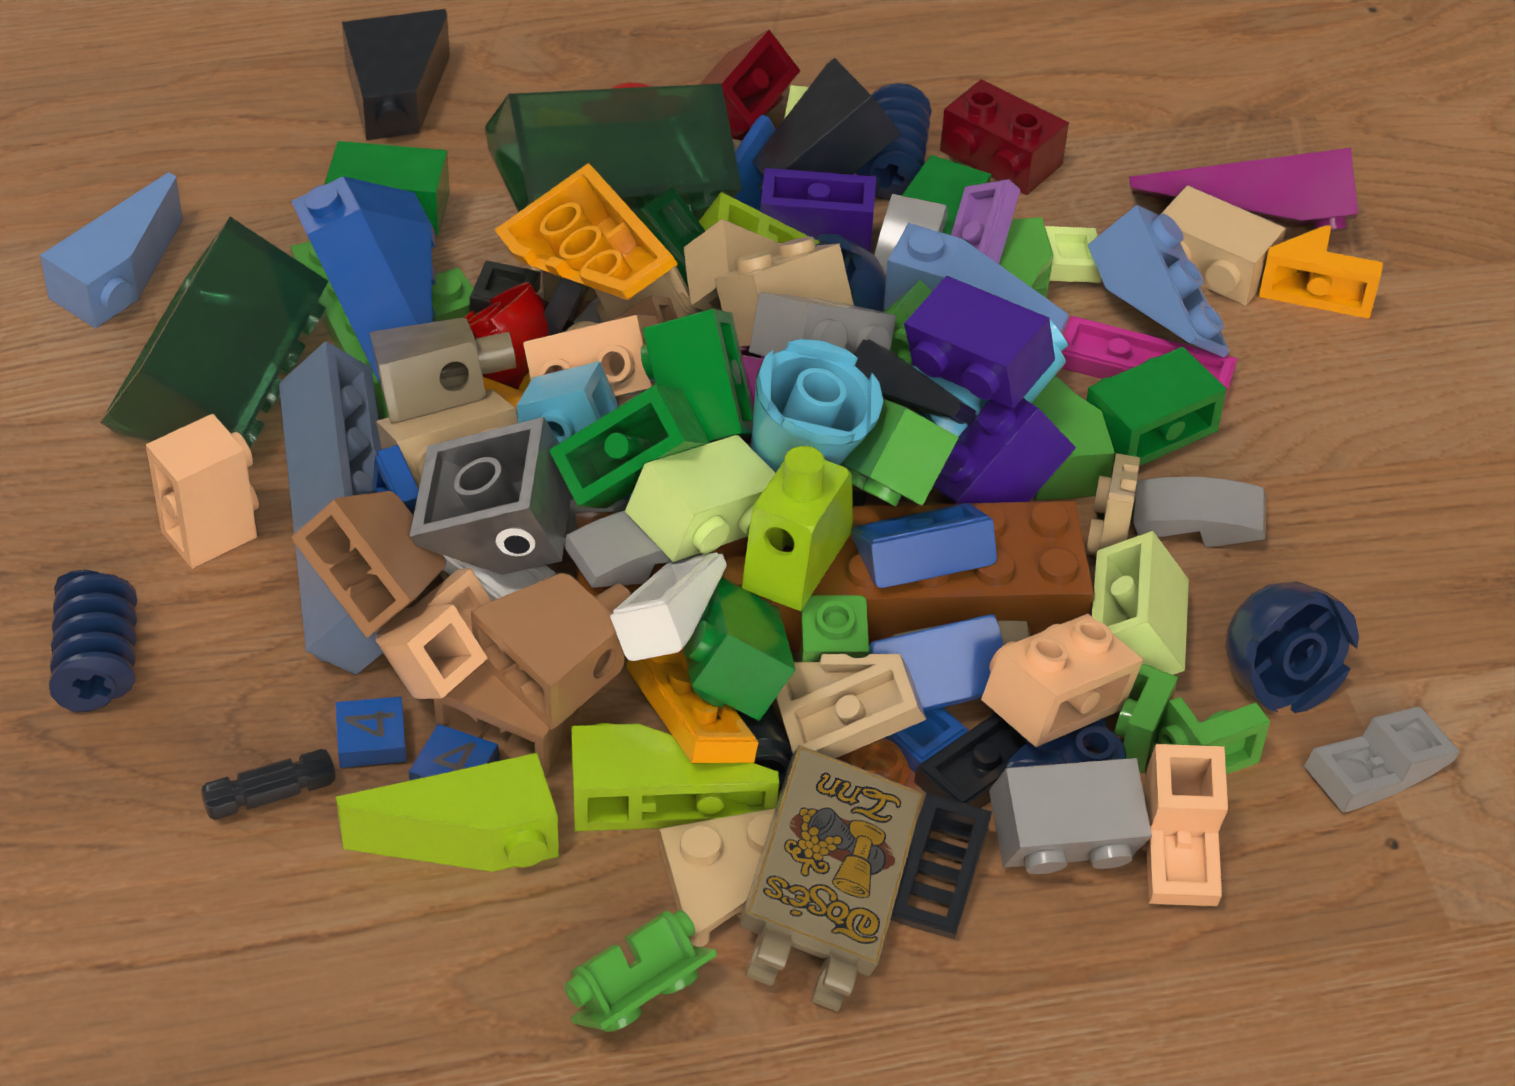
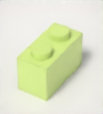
[625,435,775,562]
[1092,531,1189,675]

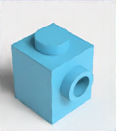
[516,361,619,443]

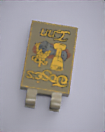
[739,745,924,1012]

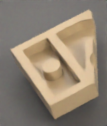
[1086,453,1140,582]
[776,654,926,758]
[659,808,775,947]

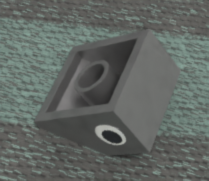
[409,417,571,575]

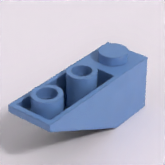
[1087,205,1230,357]

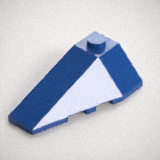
[291,176,436,386]

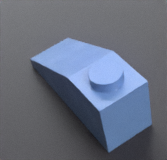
[40,172,183,328]
[884,223,1069,333]

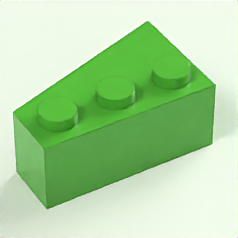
[840,399,959,506]

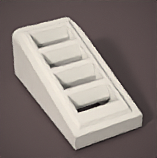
[610,552,727,661]

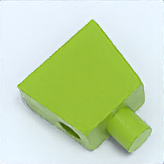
[742,446,853,611]

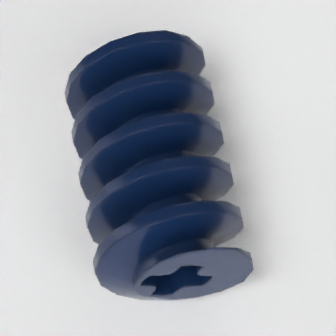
[856,83,932,201]
[49,570,138,712]

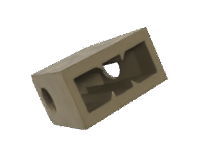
[369,318,516,424]

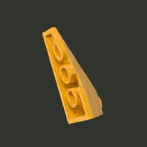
[494,163,678,300]

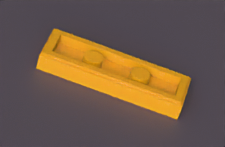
[626,648,759,763]

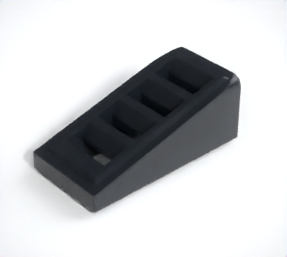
[853,339,978,426]
[890,793,992,939]

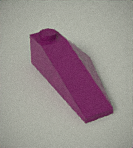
[1129,148,1358,231]

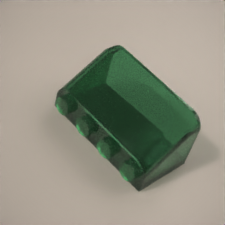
[485,83,742,217]
[100,217,329,449]

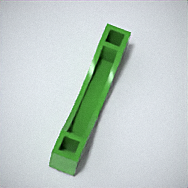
[999,217,1115,500]

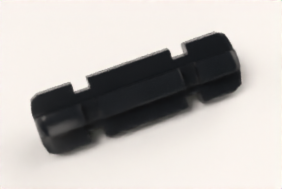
[201,749,336,819]

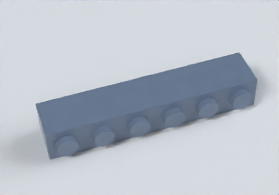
[279,341,383,675]

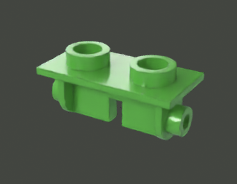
[564,910,717,1032]

